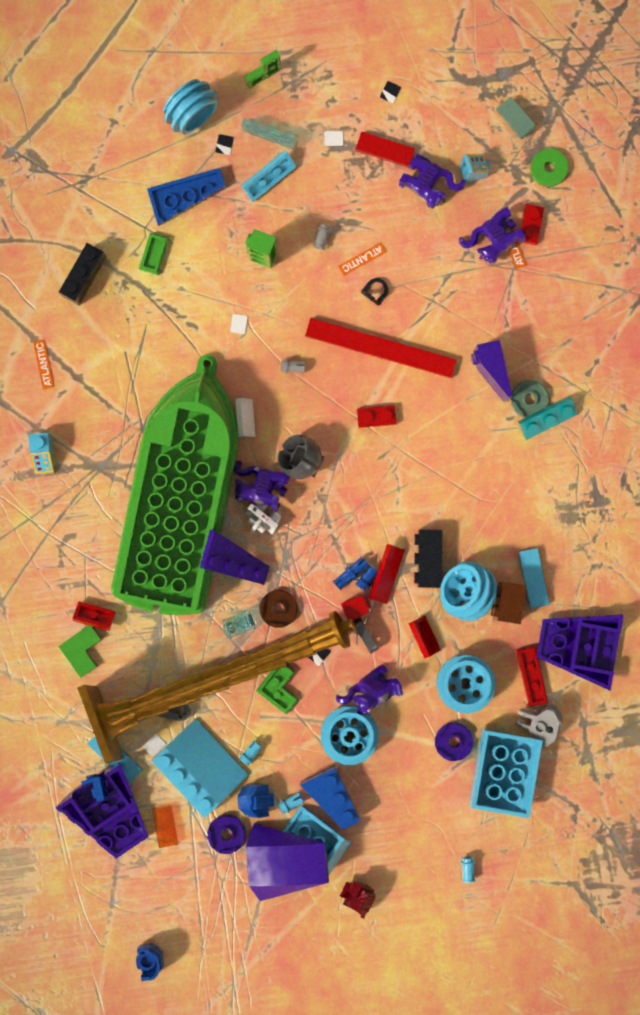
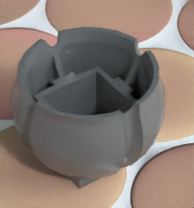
[278,434,324,479]

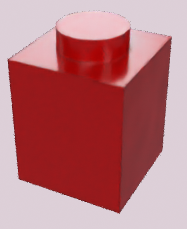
[341,595,371,620]

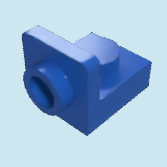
[81,774,109,802]

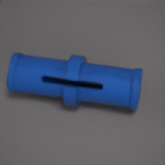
[332,556,369,591]

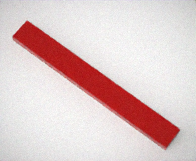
[305,318,456,379]

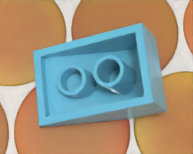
[283,806,352,875]

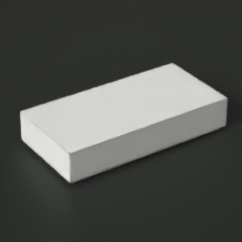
[236,398,256,438]

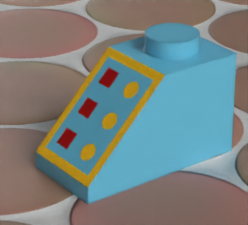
[460,154,491,184]
[29,433,55,474]

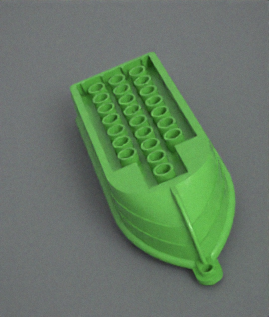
[111,354,238,615]

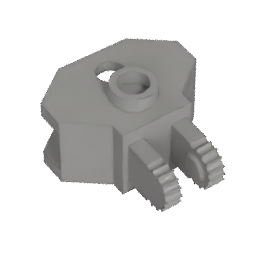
[516,704,563,748]

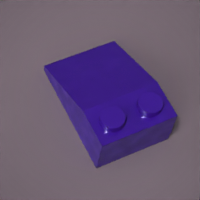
[471,340,512,402]

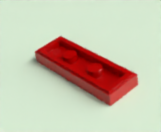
[355,131,415,168]
[369,544,405,604]
[516,646,548,707]

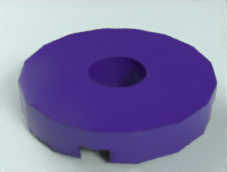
[435,722,473,761]
[207,815,246,854]

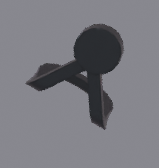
[361,278,388,305]

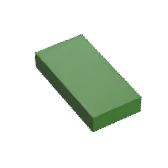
[139,233,169,275]

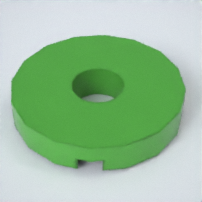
[530,148,568,187]

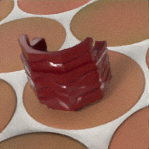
[340,881,376,919]

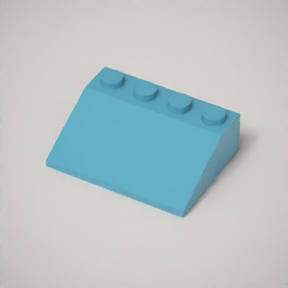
[152,719,249,818]
[469,728,543,818]

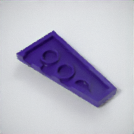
[200,529,270,585]

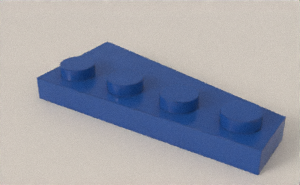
[147,168,226,226]

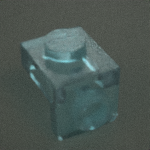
[222,610,256,638]

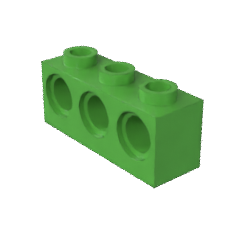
[245,229,278,268]

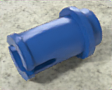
[356,566,378,591]

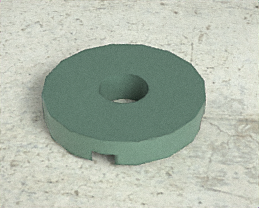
[510,380,549,418]

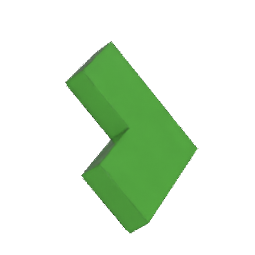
[245,49,281,88]
[58,625,102,678]
[256,666,298,714]

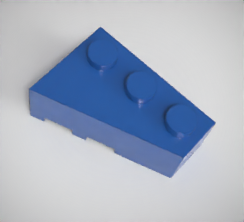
[300,765,360,830]

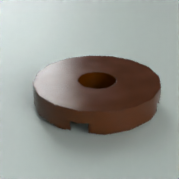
[259,590,298,628]

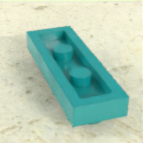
[518,396,578,440]

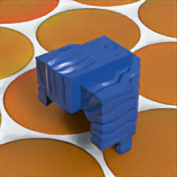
[237,783,275,818]
[136,943,164,981]

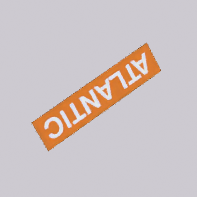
[505,227,527,269]
[338,243,386,275]
[33,339,54,389]

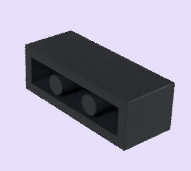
[59,243,107,306]
[414,530,442,588]

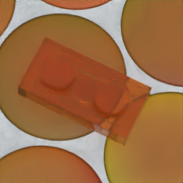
[152,805,179,848]

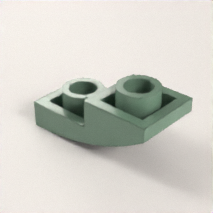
[496,97,537,140]

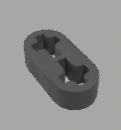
[354,618,379,654]
[158,704,191,721]

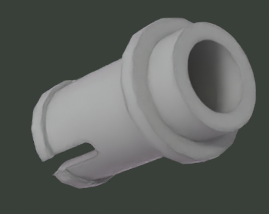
[313,224,331,250]
[281,358,305,374]

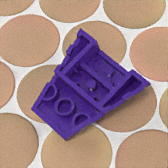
[536,614,624,691]
[55,763,148,858]
[246,823,329,901]

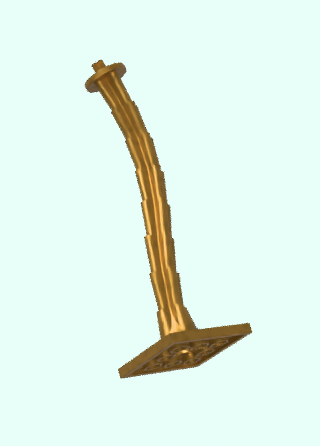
[77,611,356,764]

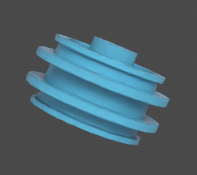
[163,79,218,135]
[440,562,497,621]
[436,654,496,714]
[321,706,378,765]

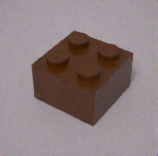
[490,582,527,624]

